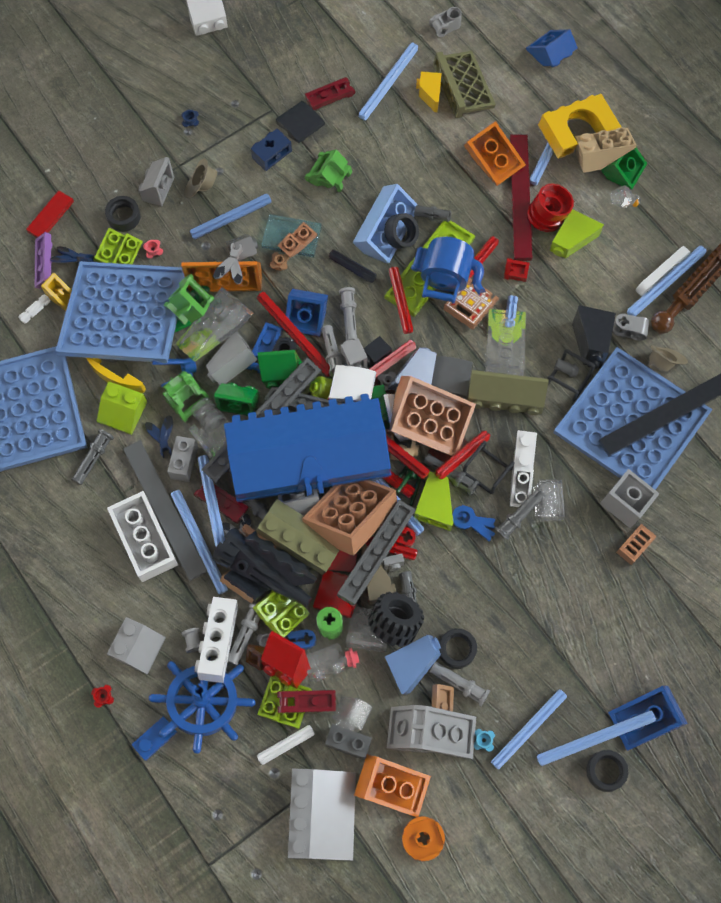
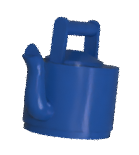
[411,237,486,304]

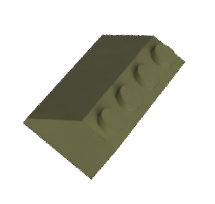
[467,370,549,415]
[256,499,339,575]

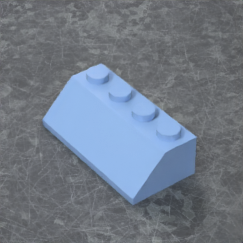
[353,184,417,264]

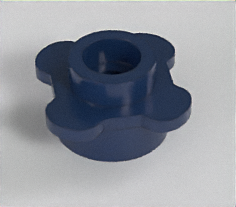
[181,110,199,127]

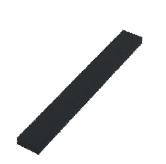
[598,374,721,457]

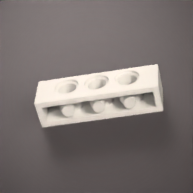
[195,597,238,683]

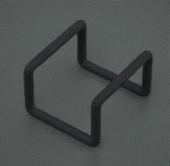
[547,349,595,401]
[462,441,515,494]

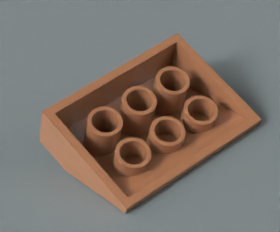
[389,376,476,456]
[302,480,397,556]

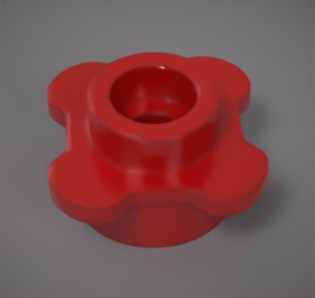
[91,685,114,708]

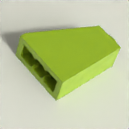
[550,209,604,259]
[414,471,453,531]

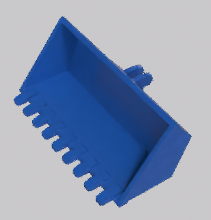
[224,393,391,502]

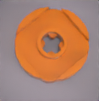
[402,816,445,861]

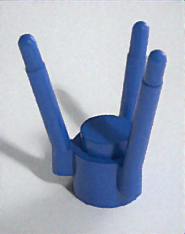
[152,358,197,388]

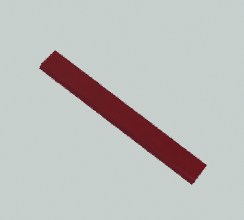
[510,134,532,261]

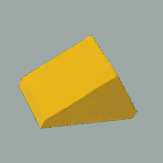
[41,273,72,311]

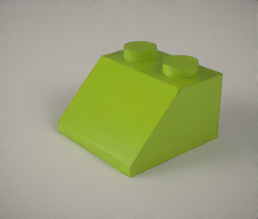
[97,381,147,435]

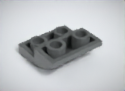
[431,356,473,398]

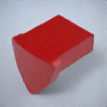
[504,258,530,282]

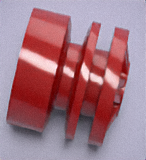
[527,183,574,232]

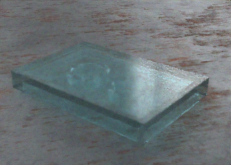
[261,214,322,258]

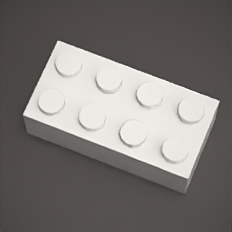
[107,491,178,582]

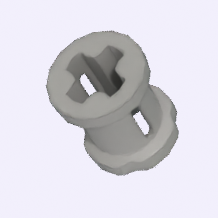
[182,628,200,653]

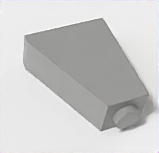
[206,330,257,385]

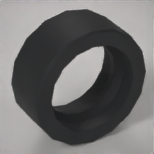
[105,196,141,232]
[384,213,419,249]
[439,628,477,669]
[586,750,629,792]

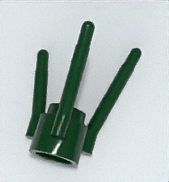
[389,466,422,506]

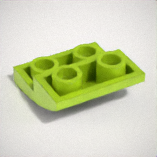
[94,228,143,264]
[253,591,310,637]
[257,676,312,729]

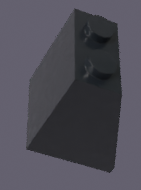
[572,305,616,369]

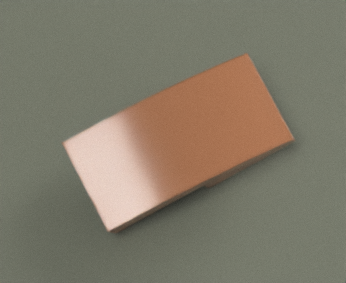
[277,222,317,258]

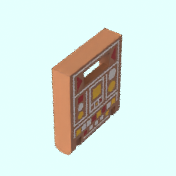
[443,278,499,330]

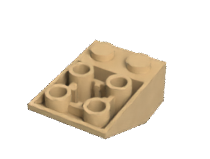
[575,127,636,173]

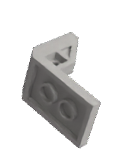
[387,705,476,759]

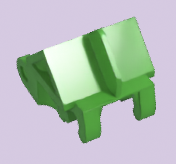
[304,149,352,192]
[164,273,214,324]
[162,371,212,422]

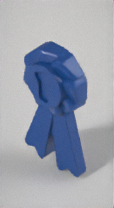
[452,505,496,542]

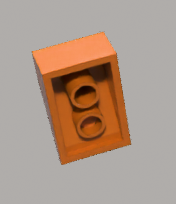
[464,121,526,186]
[354,754,431,817]

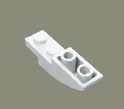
[510,430,537,507]

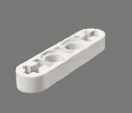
[635,246,691,296]

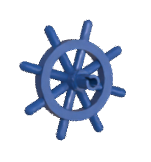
[149,656,256,754]

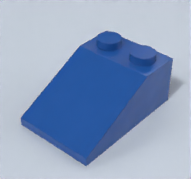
[608,686,688,751]

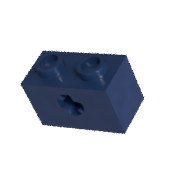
[251,128,292,171]

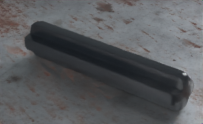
[329,249,377,283]

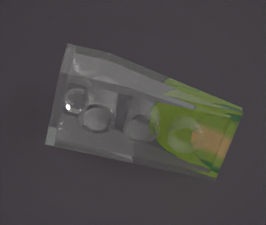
[176,287,253,361]
[485,309,526,376]

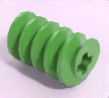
[316,607,343,640]

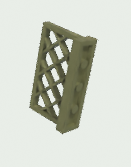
[433,51,496,118]

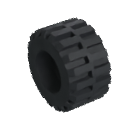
[368,592,424,647]

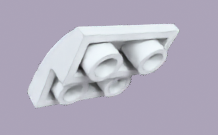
[329,365,376,402]

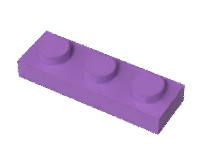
[35,232,52,289]

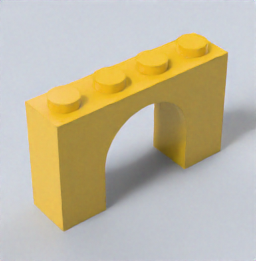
[538,94,621,159]

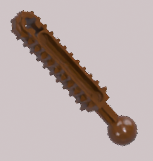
[651,243,721,334]

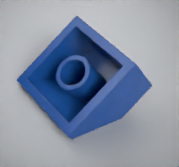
[526,29,578,67]
[286,289,328,336]

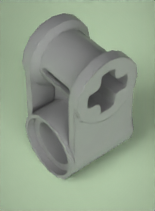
[429,7,462,37]
[612,314,649,341]

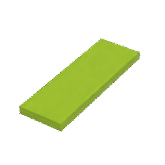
[384,220,475,317]

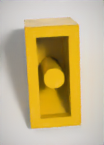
[416,71,442,112]

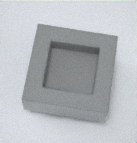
[383,554,404,571]

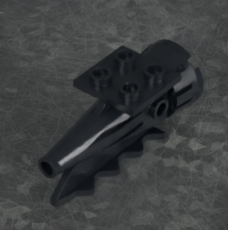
[212,528,317,608]

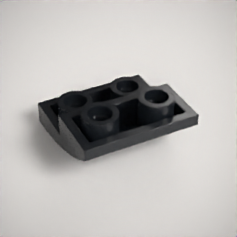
[275,101,325,143]

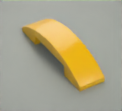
[86,358,146,393]

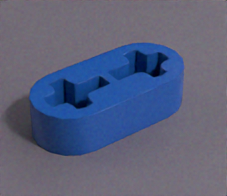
[284,630,316,650]

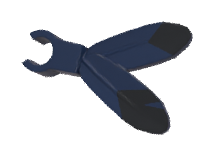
[50,246,94,263]
[145,415,173,458]

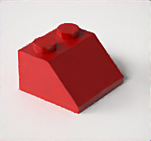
[261,631,311,689]

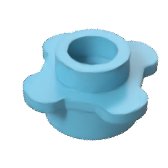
[474,729,495,752]

